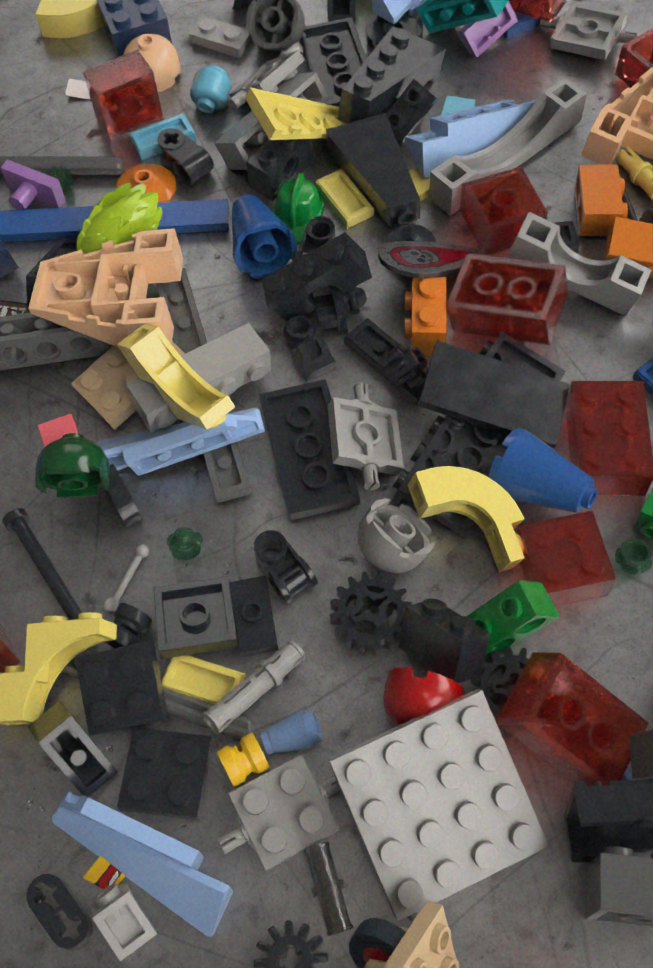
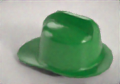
[272,173,324,244]

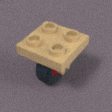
[349,900,459,968]

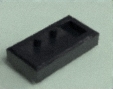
[229,576,279,657]

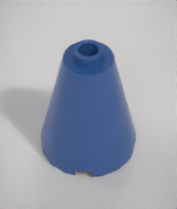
[232,195,297,279]
[489,428,598,513]

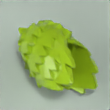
[76,183,162,254]

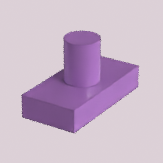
[458,1,518,58]
[0,159,66,210]

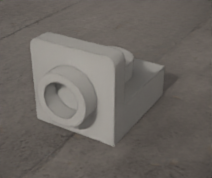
[91,882,157,961]

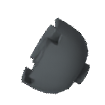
[246,0,305,53]

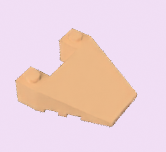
[581,67,653,165]
[28,228,184,348]

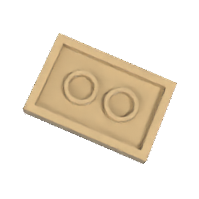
[71,342,185,430]

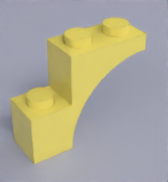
[117,324,235,430]
[0,612,117,726]

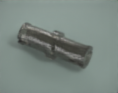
[303,842,354,937]

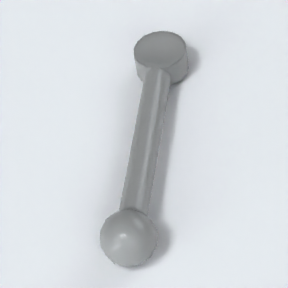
[104,544,149,614]

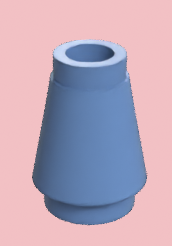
[261,709,323,755]

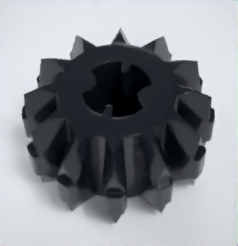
[253,920,329,968]

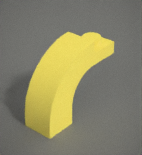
[35,0,103,38]
[407,466,524,572]

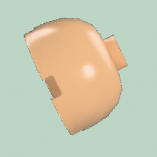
[123,34,181,93]

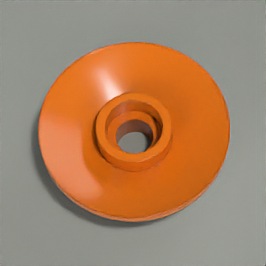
[115,163,176,203]

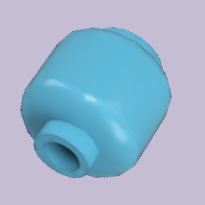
[190,65,232,113]

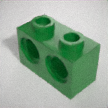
[466,580,560,656]

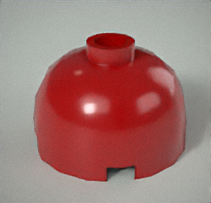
[383,667,465,726]

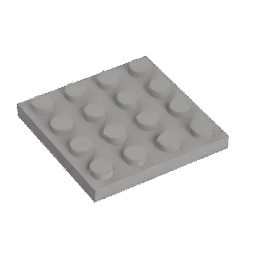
[328,689,549,921]

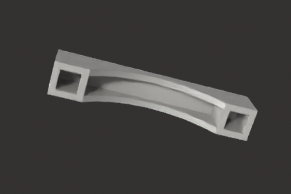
[429,77,587,216]

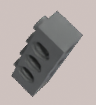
[0,313,113,371]

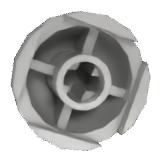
[358,498,434,574]

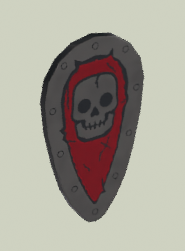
[378,241,484,278]

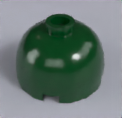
[35,433,110,498]

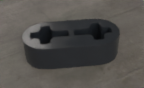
[106,464,142,527]
[26,874,93,951]

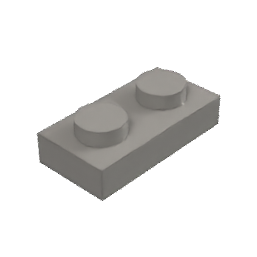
[189,16,253,58]

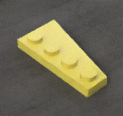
[245,87,346,140]

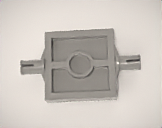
[540,2,638,60]
[228,43,305,110]
[327,382,404,491]
[217,754,341,871]

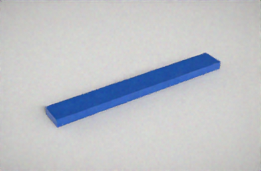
[0,199,229,242]

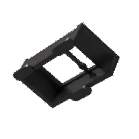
[564,779,653,863]

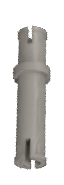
[202,640,305,735]

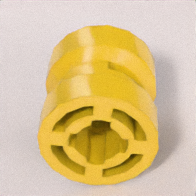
[216,732,270,788]

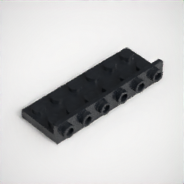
[392,331,566,538]

